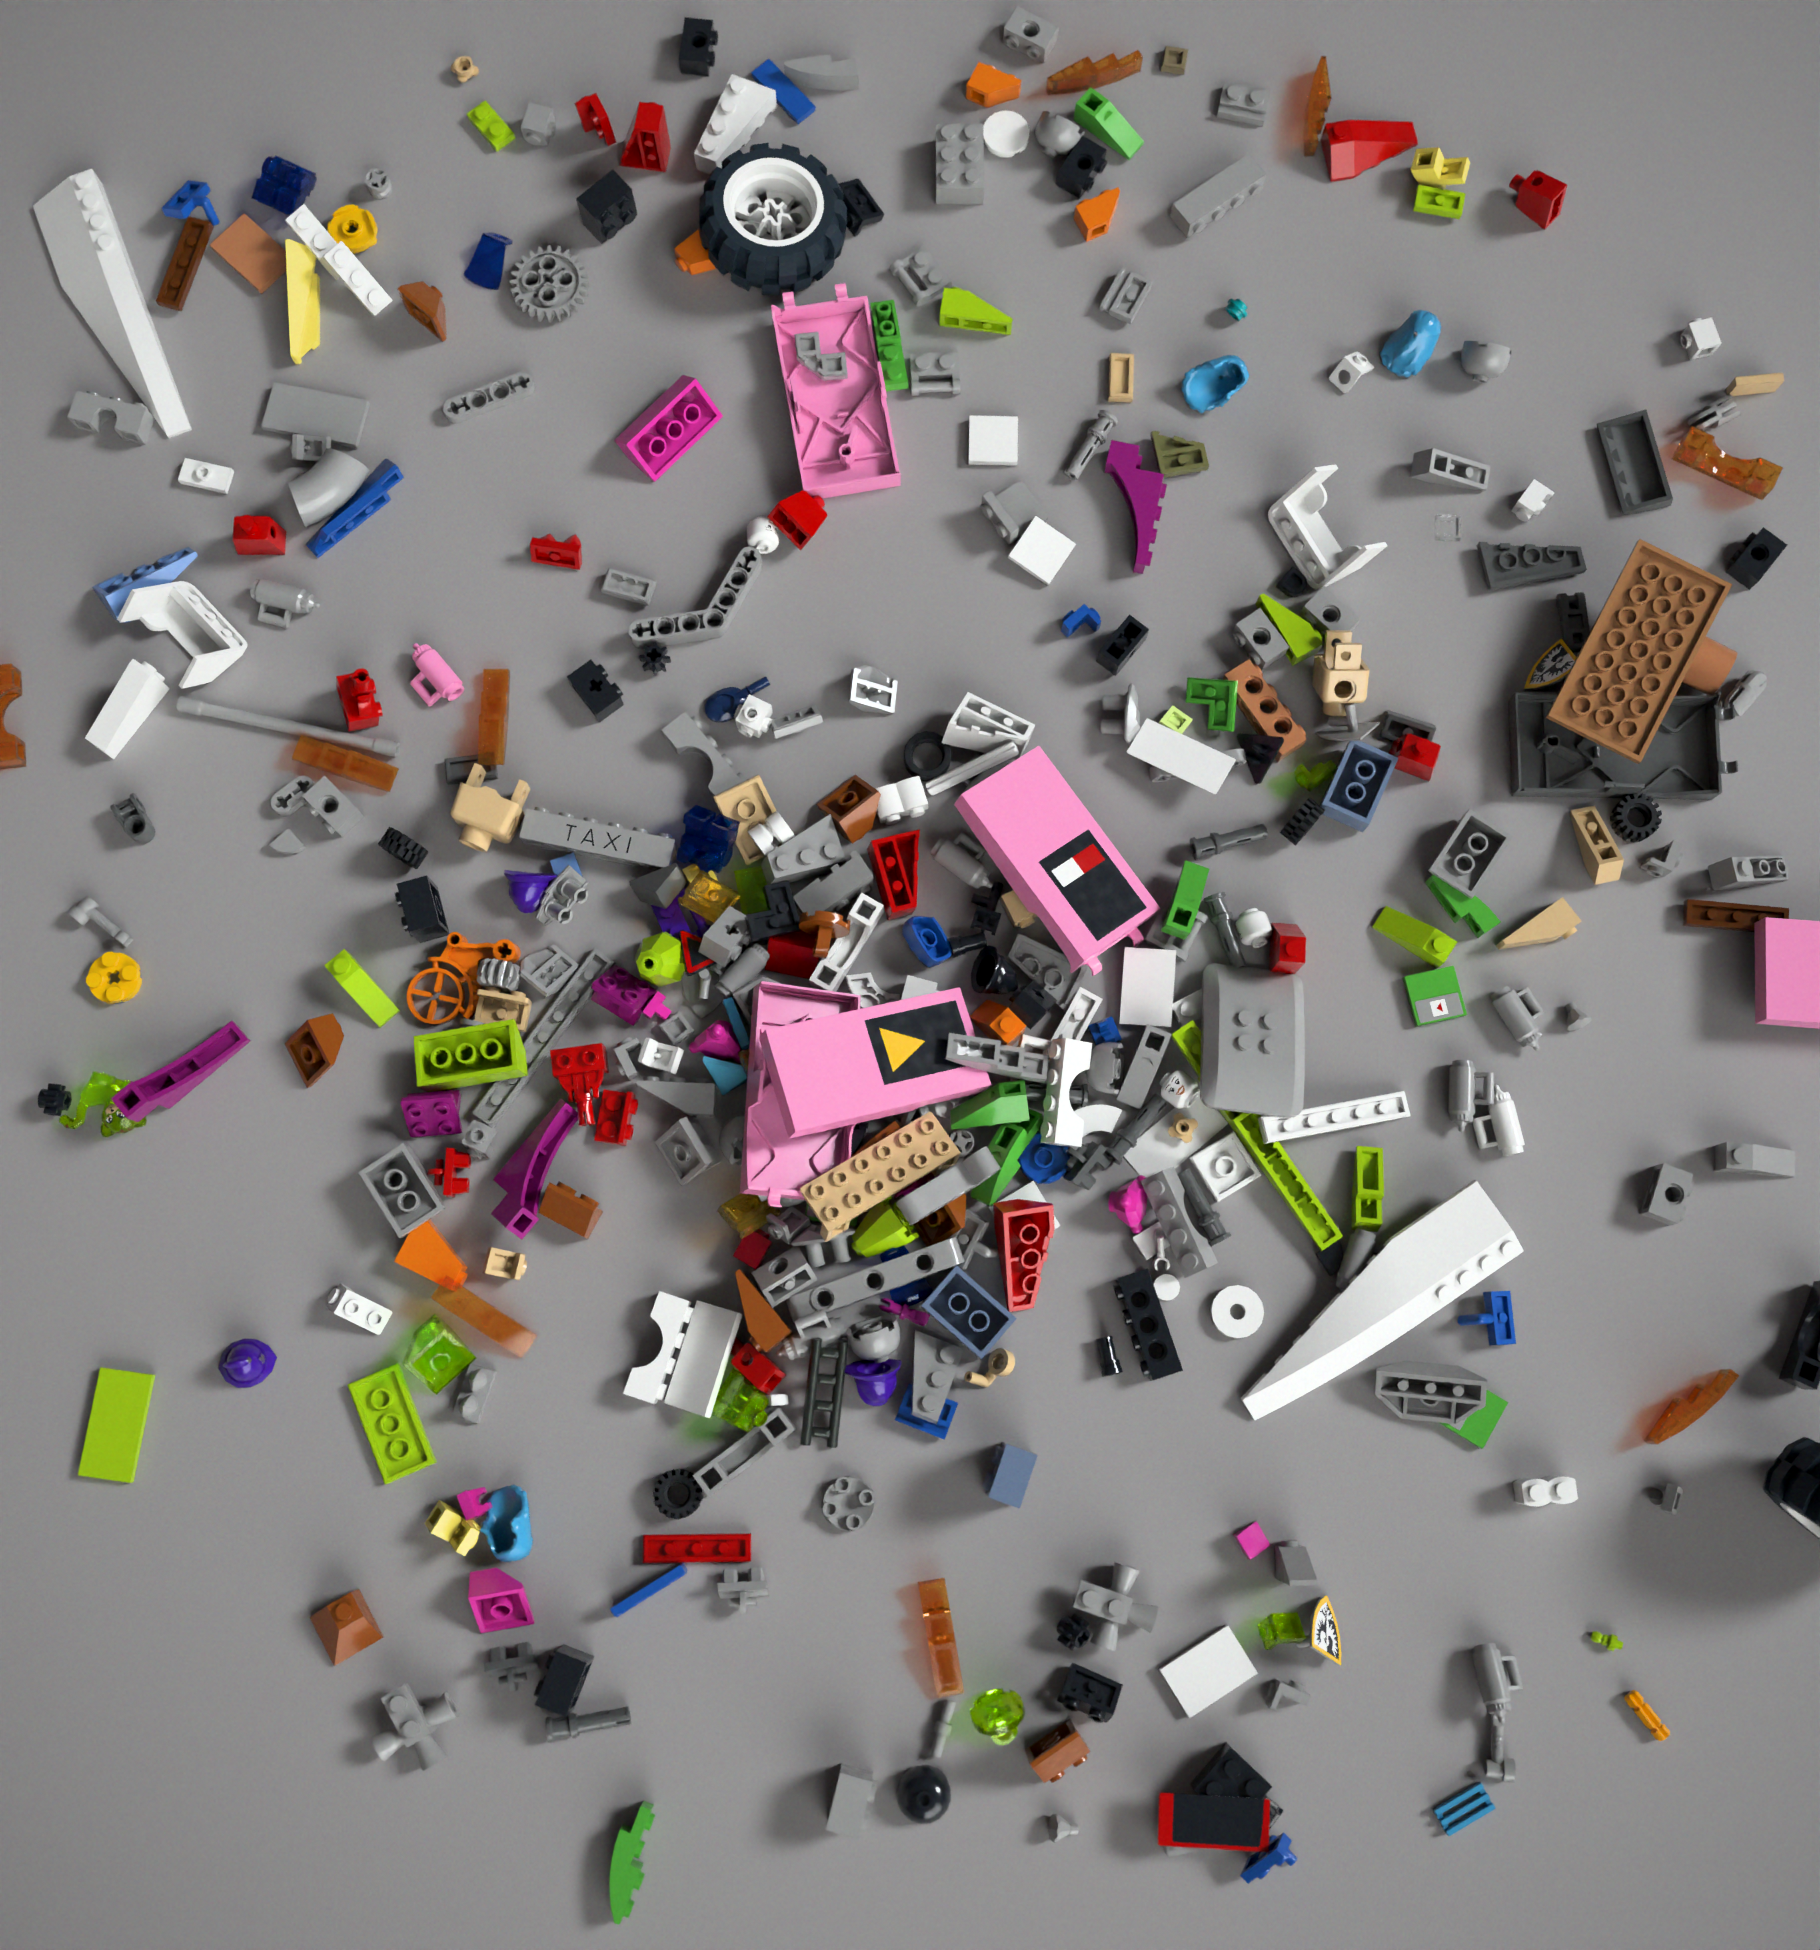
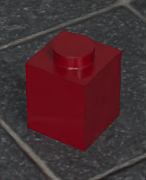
[733,1228,773,1270]

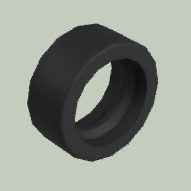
[904,731,951,782]

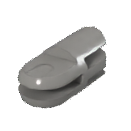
[1688,394,1741,434]
[1718,670,1767,717]

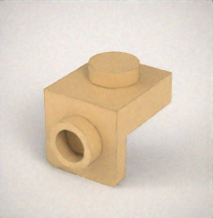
[482,1247,527,1280]

